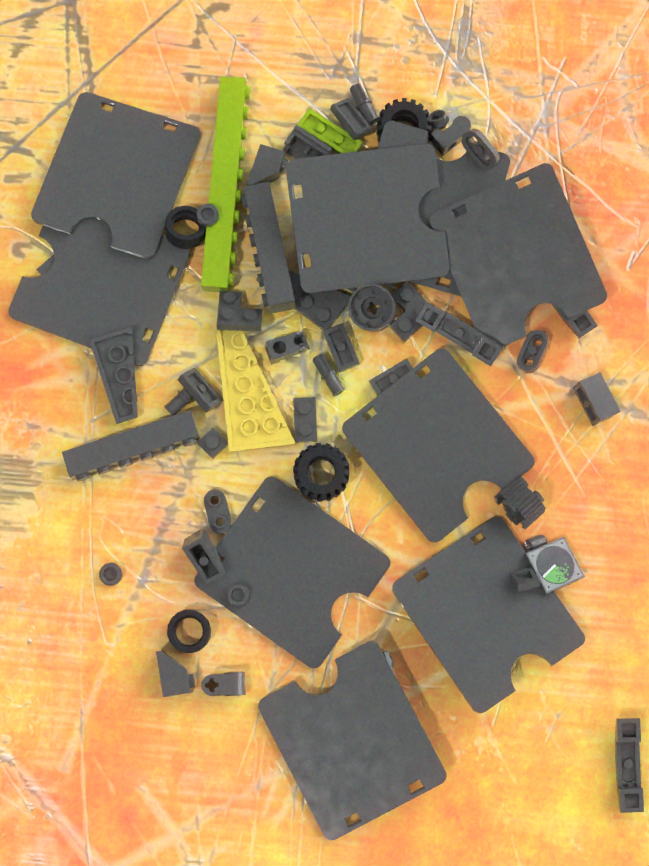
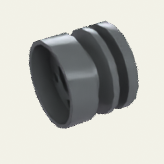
[348,284,397,332]

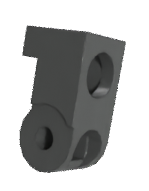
[429,116,471,156]
[265,331,310,365]

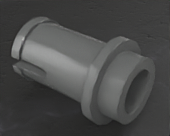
[164,389,192,416]

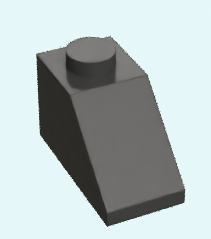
[247,144,288,186]
[182,528,226,585]
[156,651,195,697]

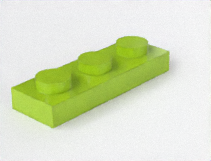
[297,108,363,154]

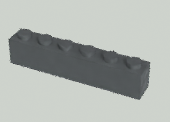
[241,182,296,314]
[62,410,200,482]

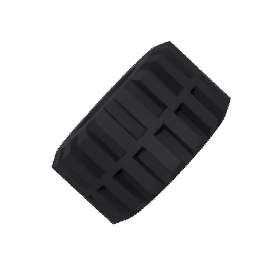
[376,98,432,143]
[293,443,350,502]

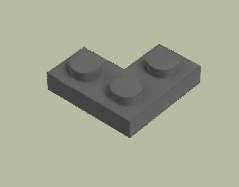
[390,281,427,343]
[217,291,263,331]

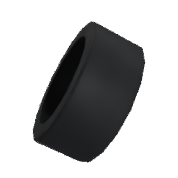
[165,206,206,249]
[167,610,211,653]

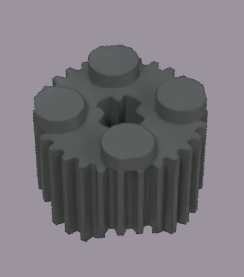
[494,476,546,530]

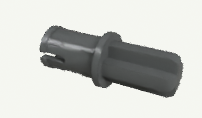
[350,83,378,126]
[313,354,345,397]

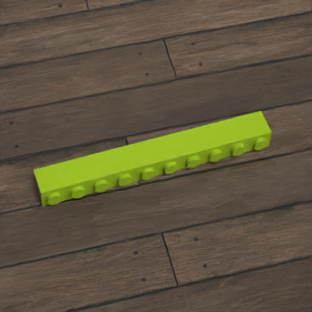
[201,76,251,292]

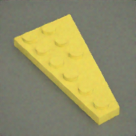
[215,321,296,453]

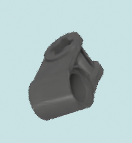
[201,672,246,696]

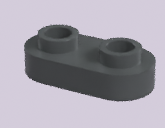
[461,128,500,170]
[517,330,549,373]
[204,489,232,534]

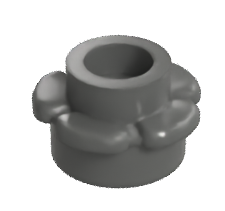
[429,110,449,130]

